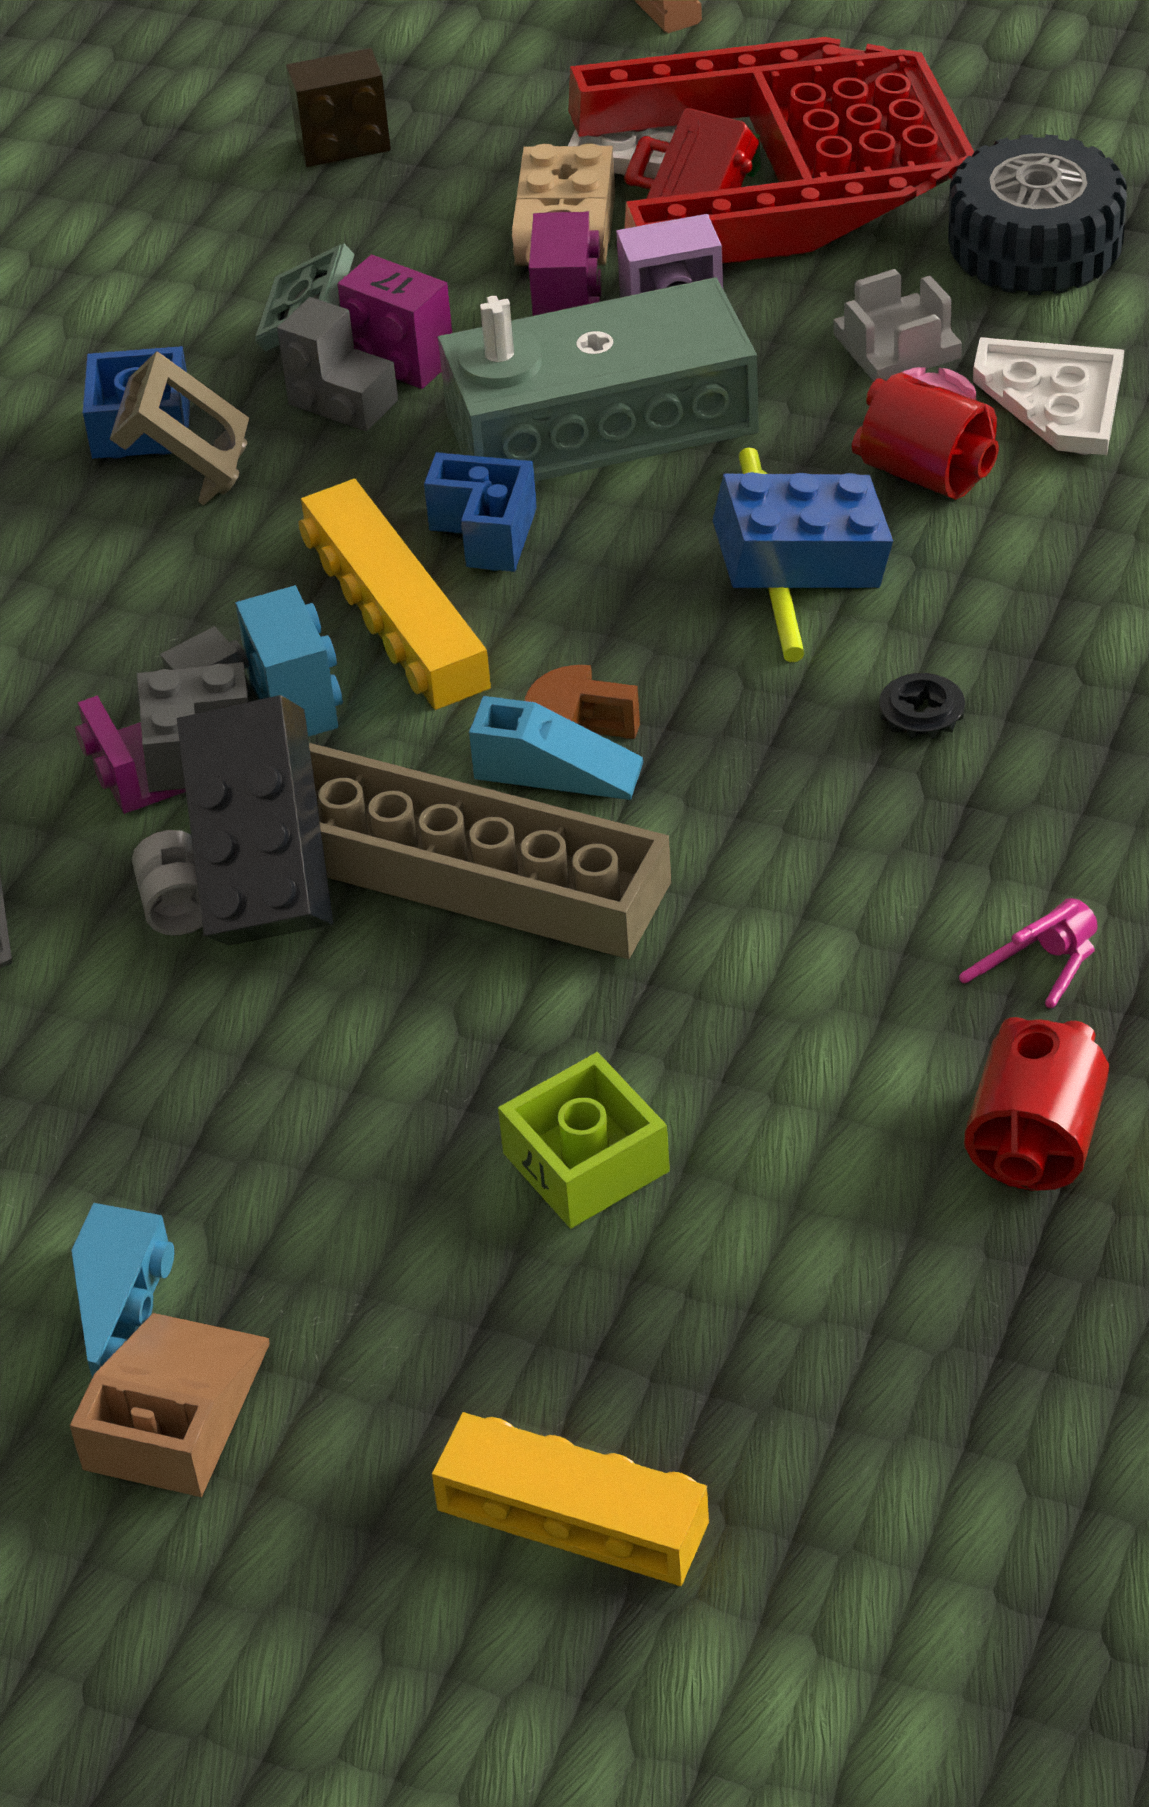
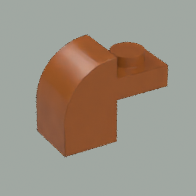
[524,665,640,739]

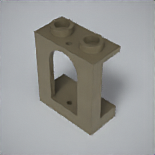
[110,351,249,505]

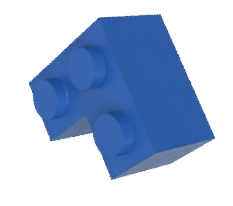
[424,453,537,572]

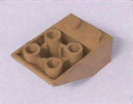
[70,1313,270,1497]

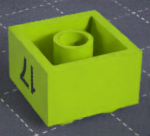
[498,1052,670,1229]

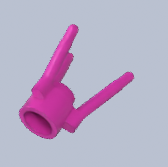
[959,898,1098,1009]

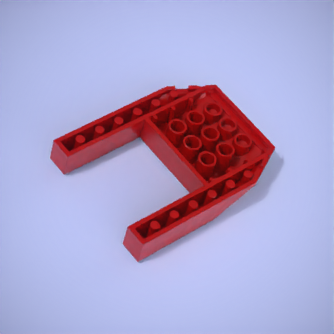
[568,37,974,263]

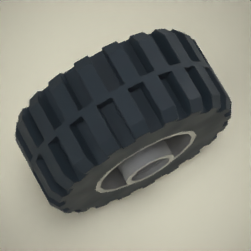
[948,134,1127,295]

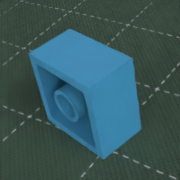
[235,585,343,737]

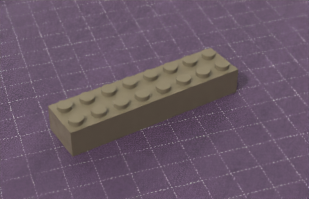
[309,743,671,959]

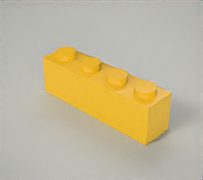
[432,1412,709,1587]

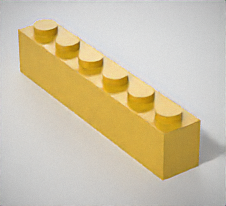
[299,478,491,710]

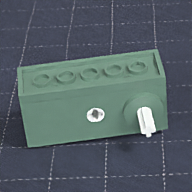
[438,277,759,481]

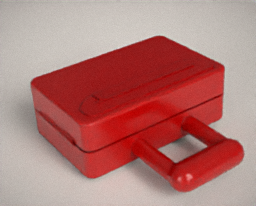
[624,108,759,199]

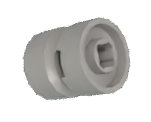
[131,830,203,935]

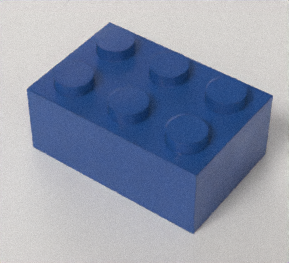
[712,472,893,588]

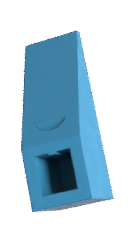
[469,696,643,800]
[71,1203,174,1378]

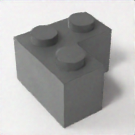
[277,297,398,432]
[137,662,248,792]

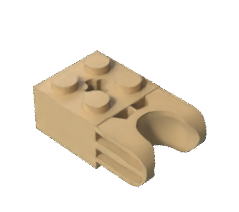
[512,143,615,266]

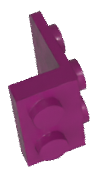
[75,695,186,814]

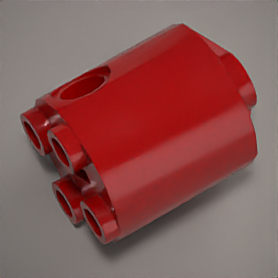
[852,372,999,500]
[964,1017,1109,1191]

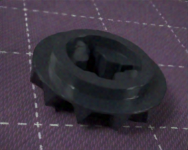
[879,673,965,740]

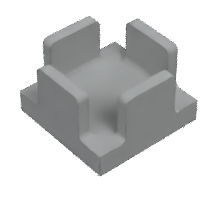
[834,269,962,382]

